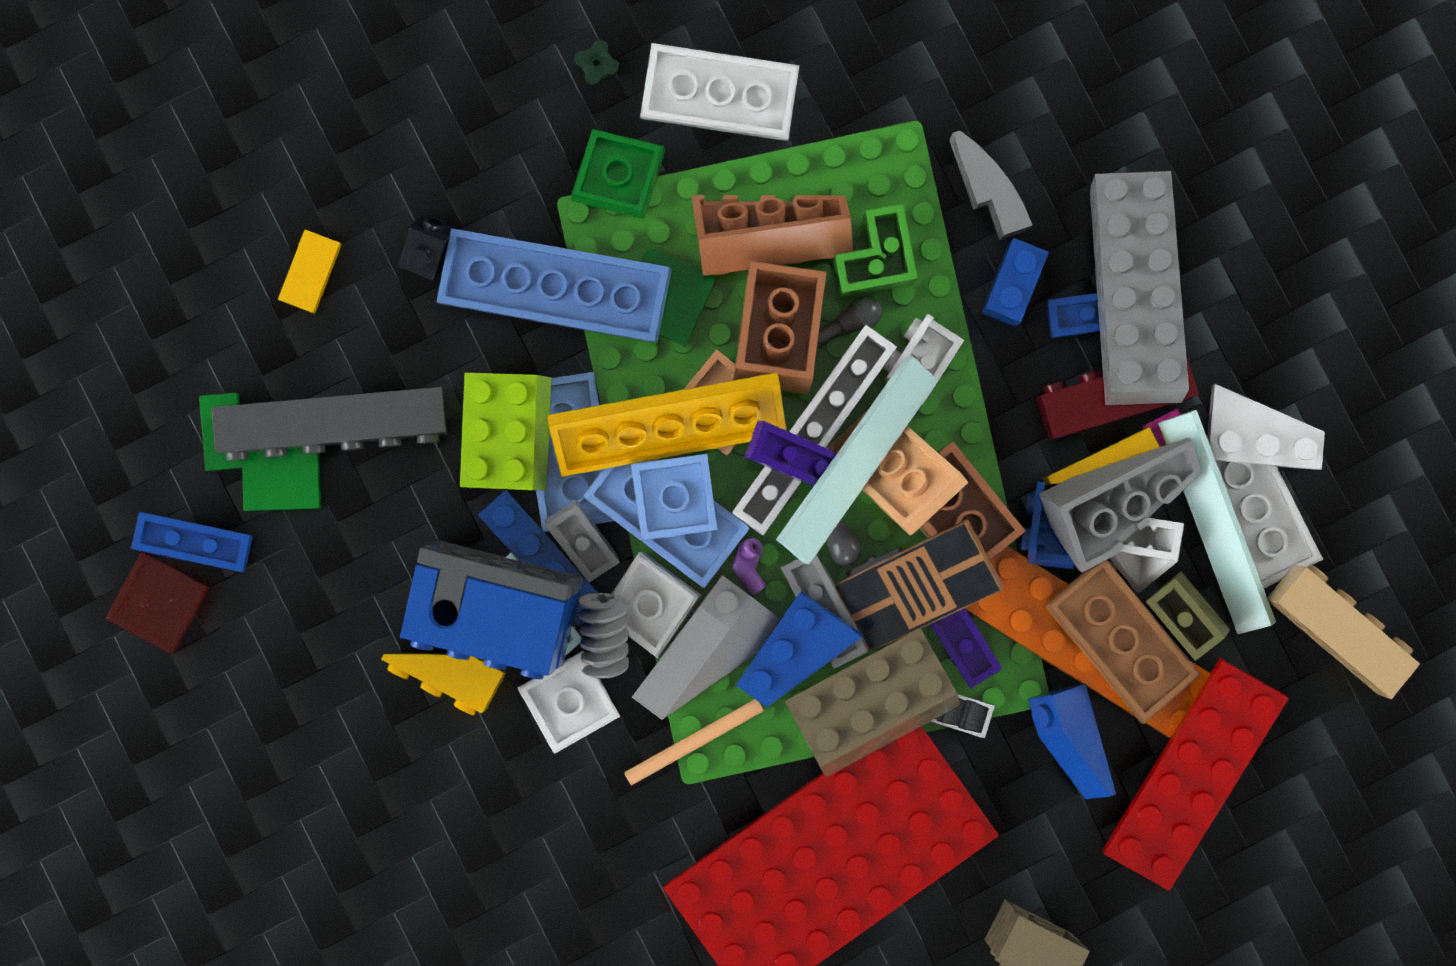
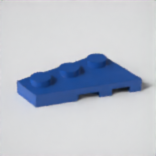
[736,591,864,707]

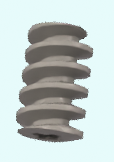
[579,593,629,679]

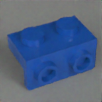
[1021,481,1074,569]

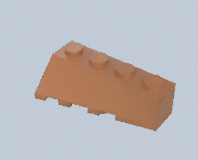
[691,195,853,276]

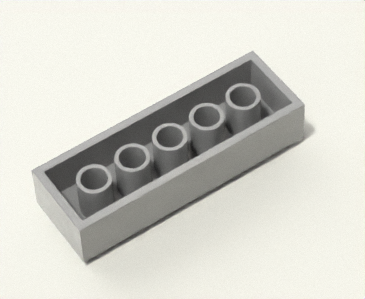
[1090,171,1189,405]

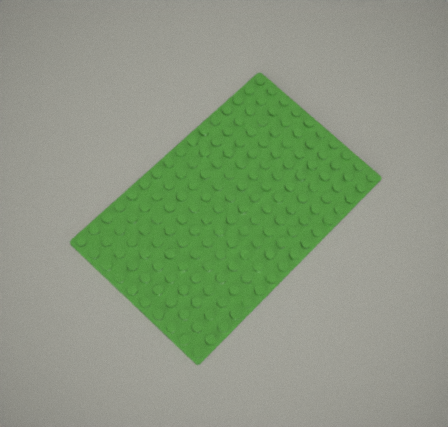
[557,121,1049,784]

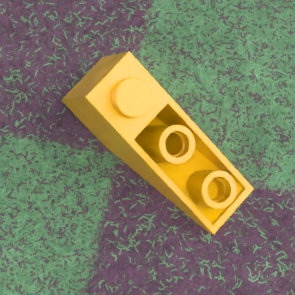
[381,653,507,715]

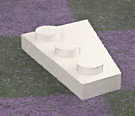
[1207,384,1325,470]

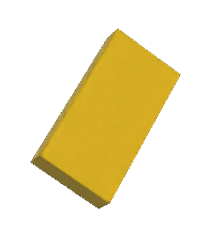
[278,230,342,314]

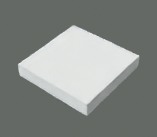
[612,551,702,658]
[518,650,621,754]

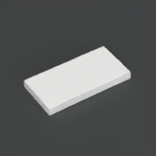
[640,43,800,141]
[1216,461,1323,588]

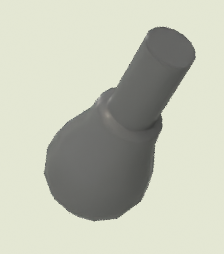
[817,295,882,346]
[827,521,862,566]

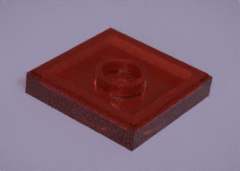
[105,552,210,654]

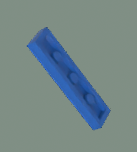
[478,490,599,627]

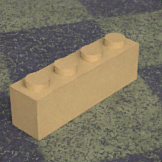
[1267,565,1420,699]

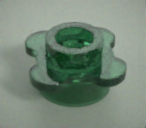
[574,40,618,85]

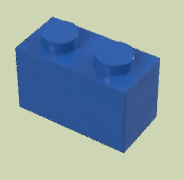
[981,238,1049,327]

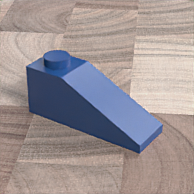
[1028,684,1116,799]

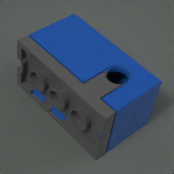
[400,540,584,679]

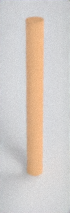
[624,699,764,786]

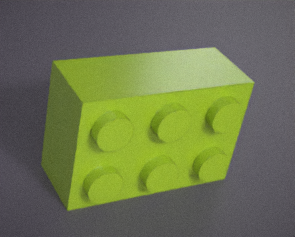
[460,373,552,491]

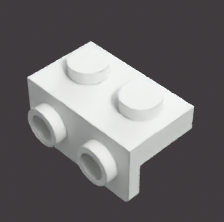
[883,314,964,405]

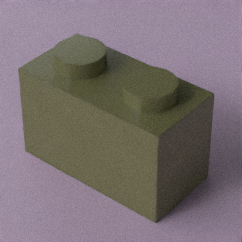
[1146,571,1230,661]

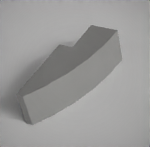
[949,131,1032,240]

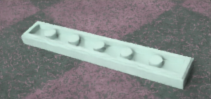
[776,356,938,564]
[1158,410,1276,634]

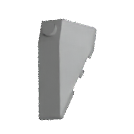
[1039,438,1202,572]
[632,575,781,720]

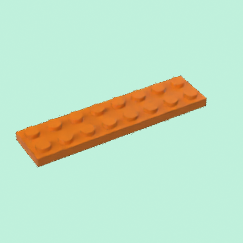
[965,546,1210,738]

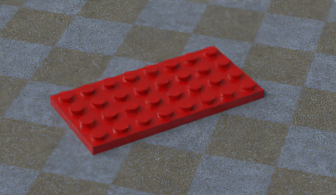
[663,726,999,966]

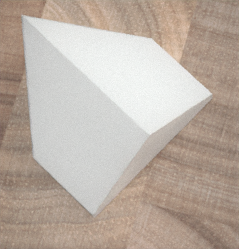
[1110,518,1184,594]

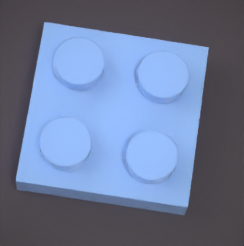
[631,454,718,541]

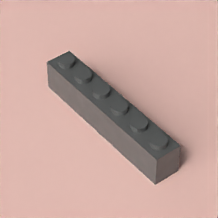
[211,387,448,461]

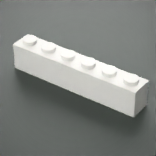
[732,325,897,536]

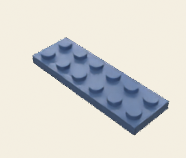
[436,228,672,343]

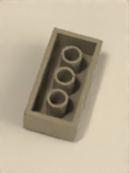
[785,628,960,777]

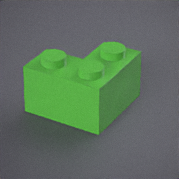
[833,204,918,298]

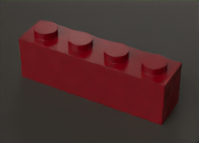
[1036,354,1199,441]

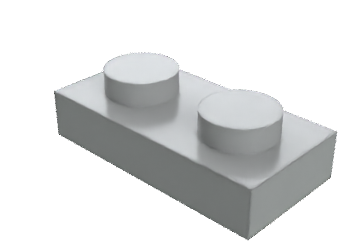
[545,500,620,583]

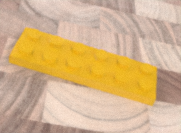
[547,373,786,477]

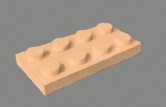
[827,410,968,536]

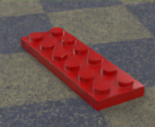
[1102,658,1289,891]

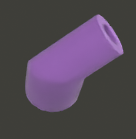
[732,538,766,596]

